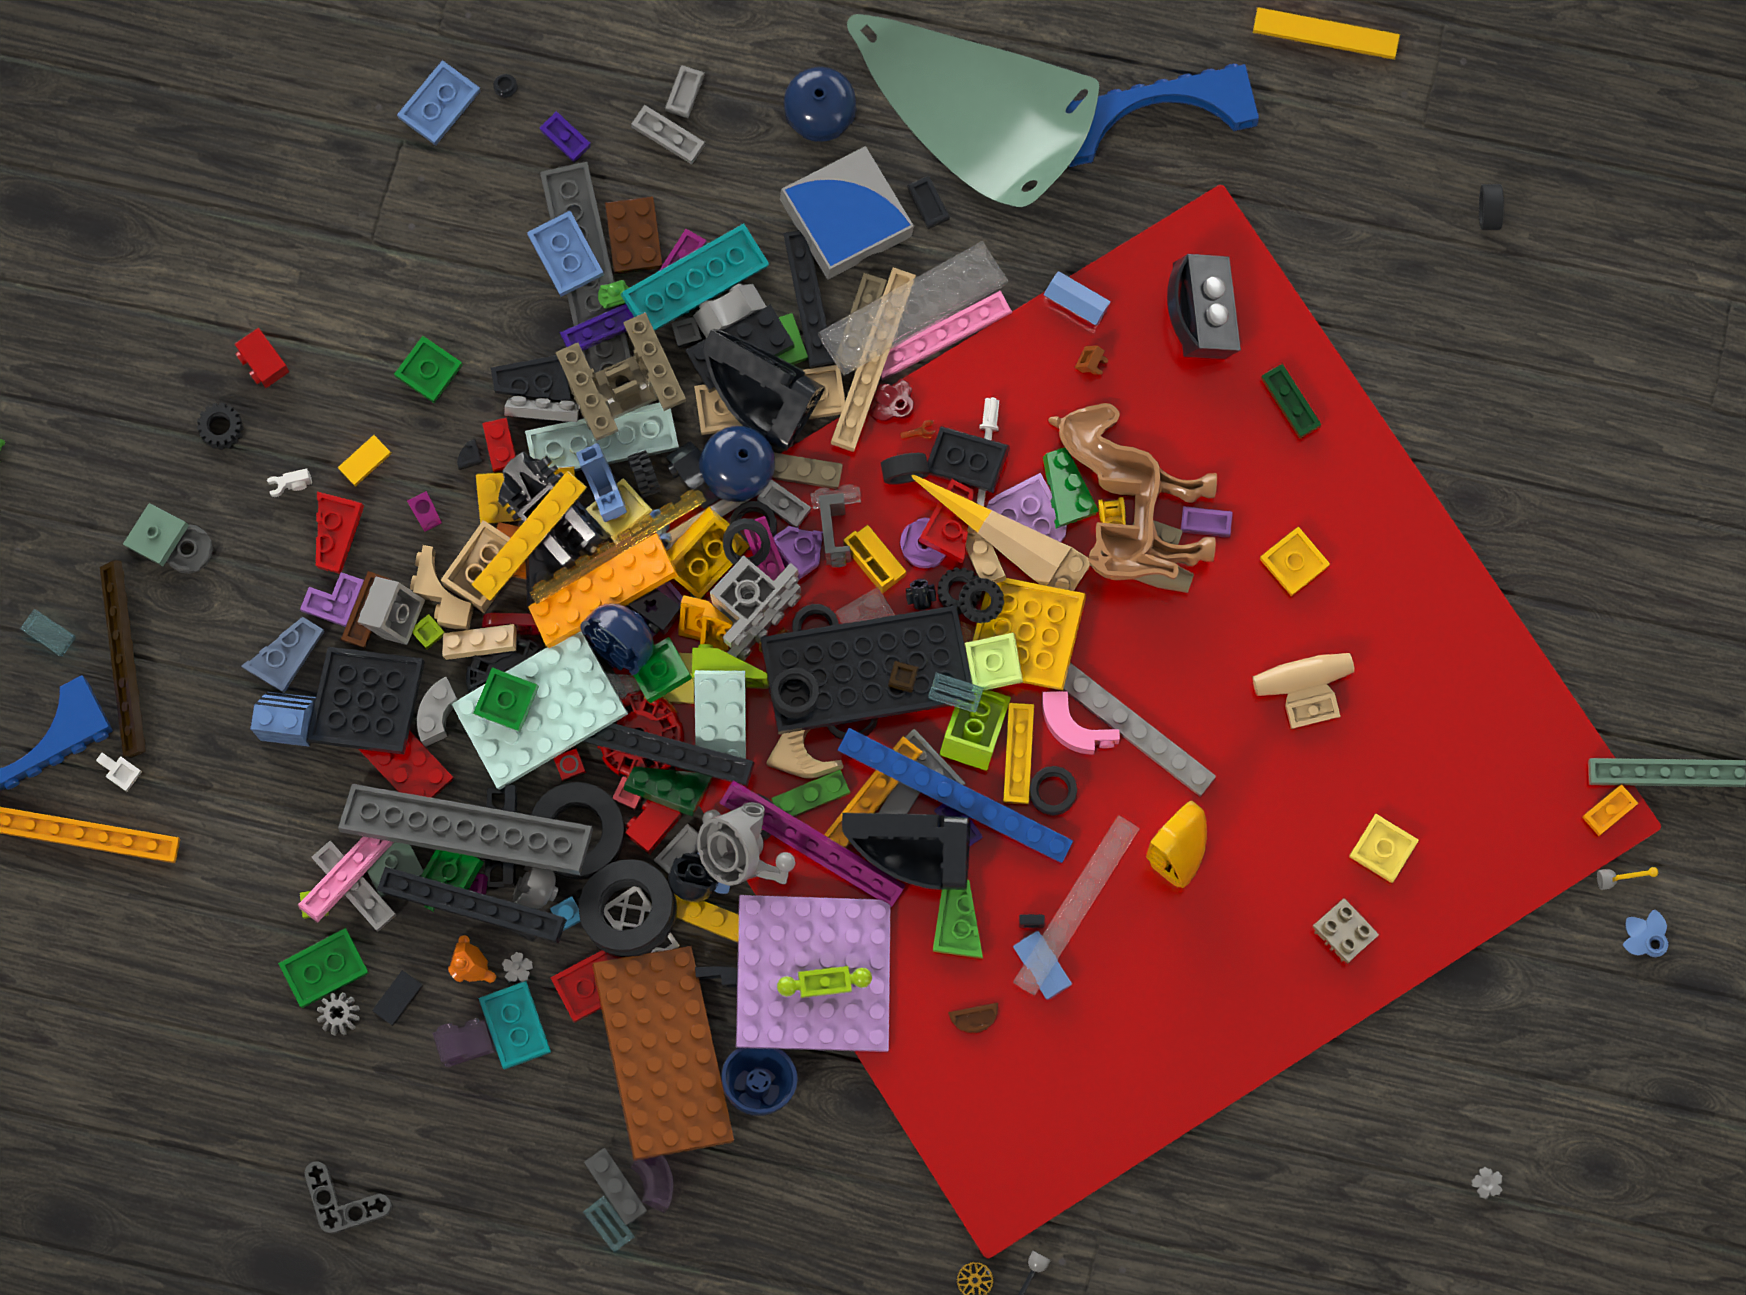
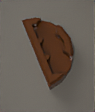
[948,1003,998,1033]

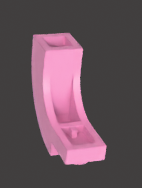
[1042,691,1120,754]

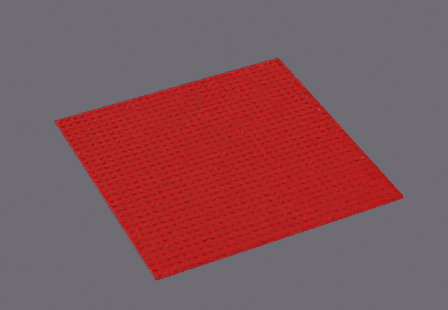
[612,185,1661,1259]

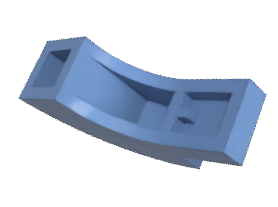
[576,443,627,522]

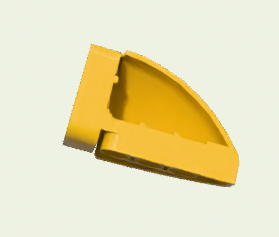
[1146,801,1207,888]

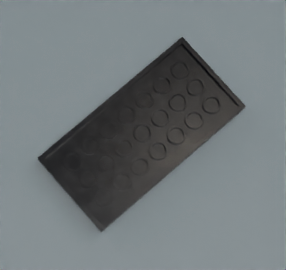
[760,605,975,734]

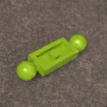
[777,966,872,998]

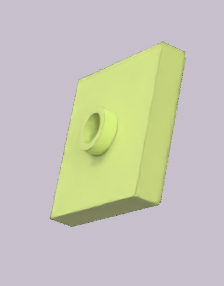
[965,633,1023,692]

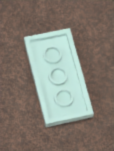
[694,671,746,759]

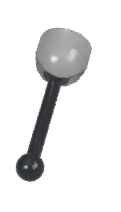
[1018,1251,1051,1295]

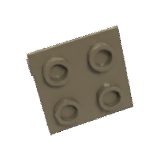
[1313,898,1379,964]

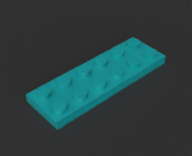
[621,224,769,331]

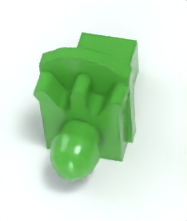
[598,280,629,309]

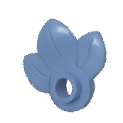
[1623,910,1668,957]

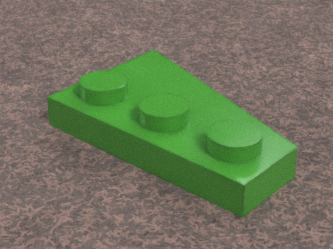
[933,880,983,959]

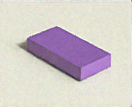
[1181,506,1233,538]

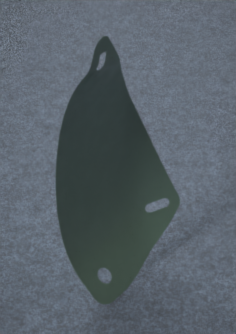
[847,14,1099,207]

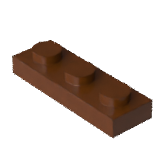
[341,571,391,649]

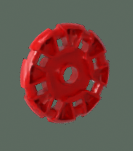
[597,691,684,778]

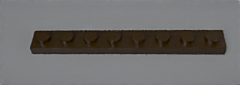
[100,560,146,758]

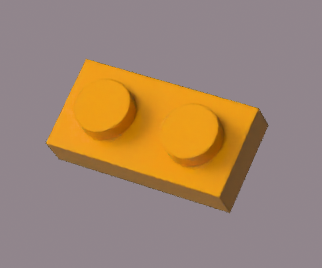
[1582,784,1638,836]

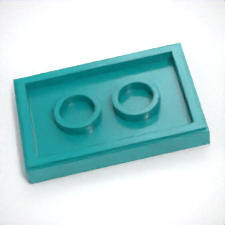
[479,981,551,1070]

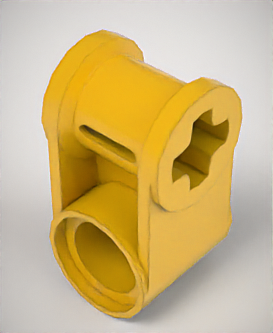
[1098,497,1126,525]

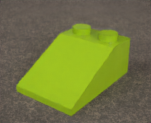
[692,644,769,689]
[939,690,1011,771]

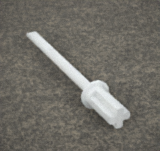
[977,398,1000,507]

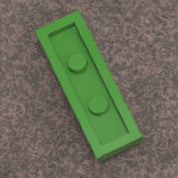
[771,770,850,817]

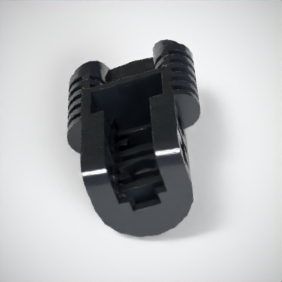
[498,452,611,570]

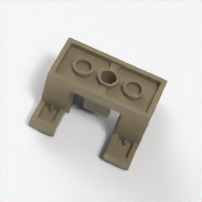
[556,312,686,441]

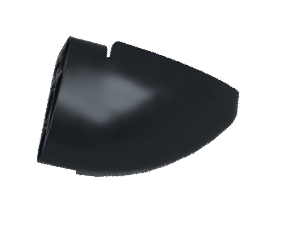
[703,329,825,451]
[842,813,970,890]

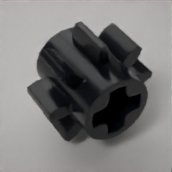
[906,579,936,610]

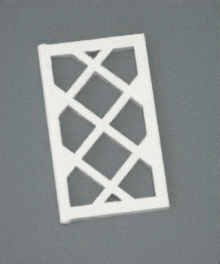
[604,886,679,953]

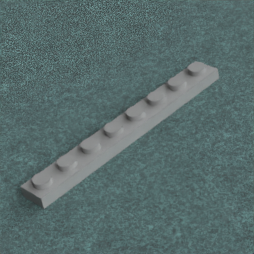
[1063,663,1216,797]

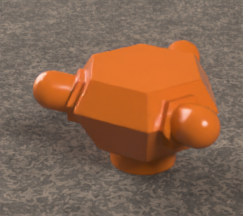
[448,935,496,983]

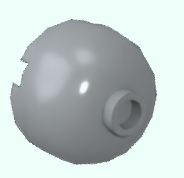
[512,866,558,909]

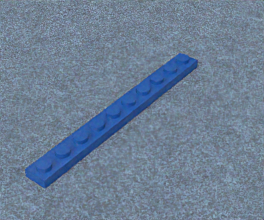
[837,728,1073,863]

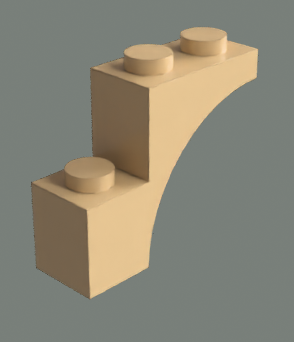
[410,545,474,631]

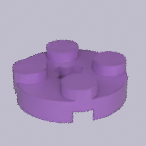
[900,518,946,568]

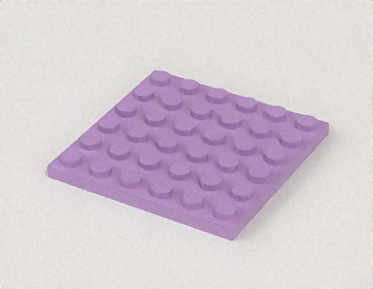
[736,895,890,1052]

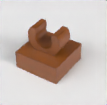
[1075,346,1108,375]

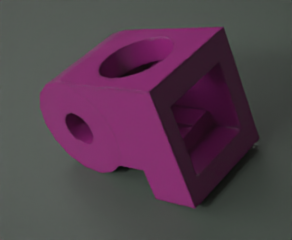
[407,491,442,532]

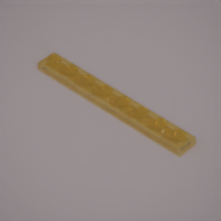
[530,489,706,604]

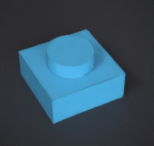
[550,897,581,931]

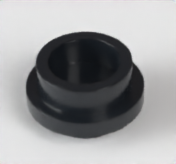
[493,74,518,98]

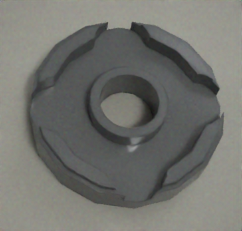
[167,524,213,574]

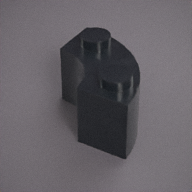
[666,441,720,509]

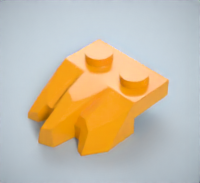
[678,596,733,651]

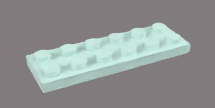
[525,403,679,471]

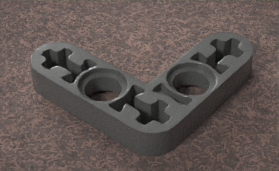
[305,1161,392,1234]

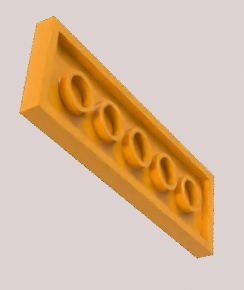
[528,533,678,648]

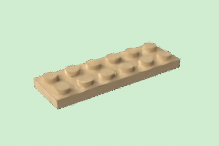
[694,364,845,435]

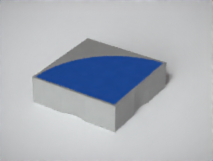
[780,146,914,280]

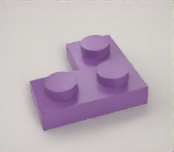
[300,572,364,627]

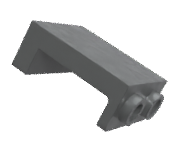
[819,493,851,567]

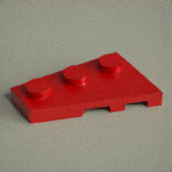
[919,479,974,564]
[316,492,364,574]

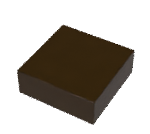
[888,661,919,693]

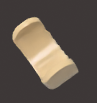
[766,729,843,778]

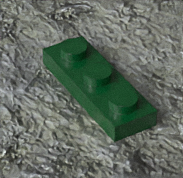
[1261,363,1322,439]

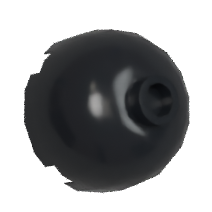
[668,853,719,903]

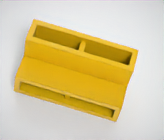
[843,525,906,594]

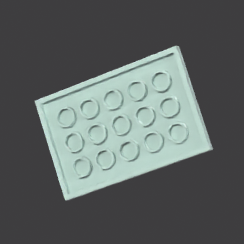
[452,631,628,790]

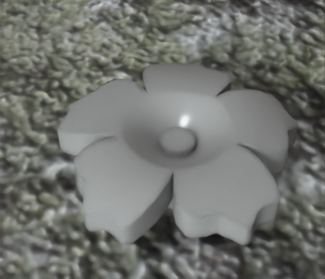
[502,952,533,982]
[1471,1167,1502,1199]

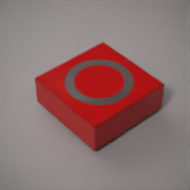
[553,749,586,781]

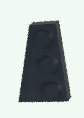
[525,542,574,614]

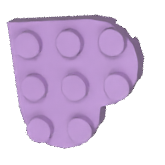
[986,473,1066,543]

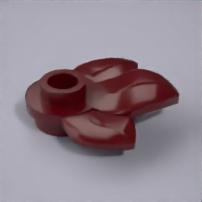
[870,379,914,421]

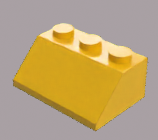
[667,507,750,599]

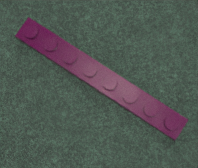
[720,780,905,907]

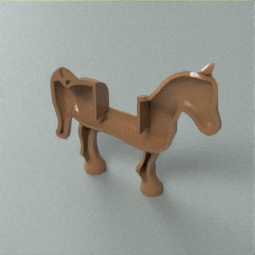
[1048,403,1217,580]

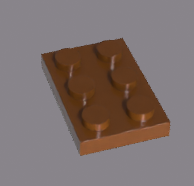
[605,196,662,274]

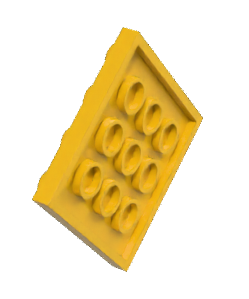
[968,578,1086,691]

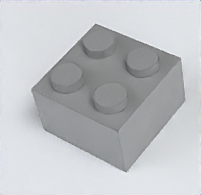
[358,577,425,645]

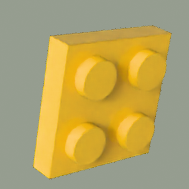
[1260,527,1330,596]

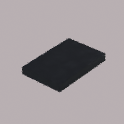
[927,426,1010,493]

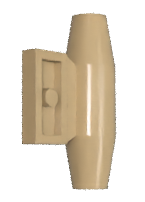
[1253,653,1354,729]

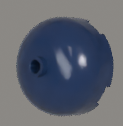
[784,67,856,142]
[699,426,775,502]
[580,603,654,675]

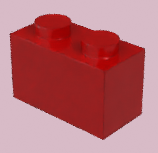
[235,327,290,388]
[482,418,516,473]
[625,800,682,855]

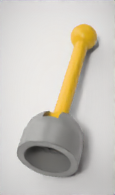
[1597,867,1658,890]

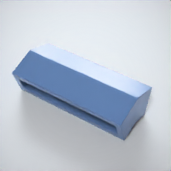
[1044,271,1111,325]
[1013,931,1072,1000]

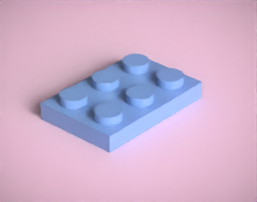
[397,60,481,145]
[527,211,604,297]

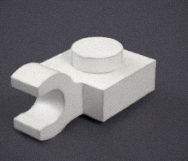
[267,469,312,497]
[96,753,142,792]

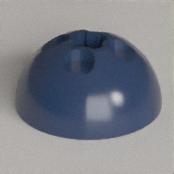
[722,1048,797,1116]

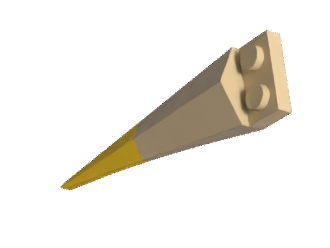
[911,475,1090,591]

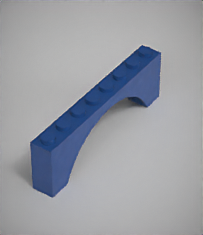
[1066,64,1259,167]
[0,675,113,791]

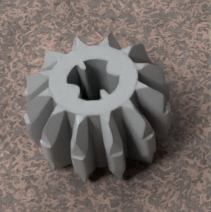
[317,992,360,1035]

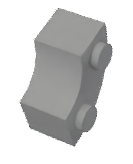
[693,284,766,339]
[417,677,458,747]

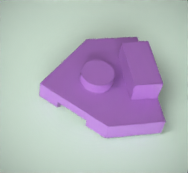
[773,526,823,579]

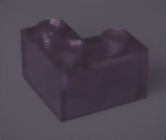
[433,1019,495,1068]

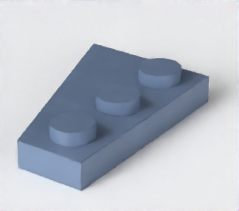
[242,617,325,693]

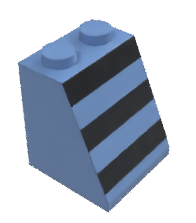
[251,691,316,747]

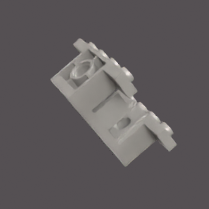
[710,555,801,661]

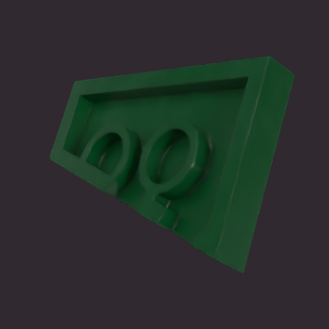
[624,766,713,817]

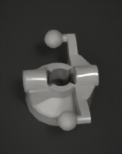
[697,802,795,886]

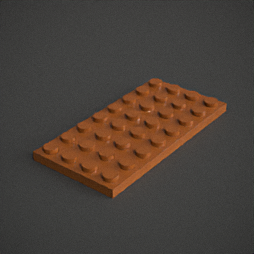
[592,946,734,1161]

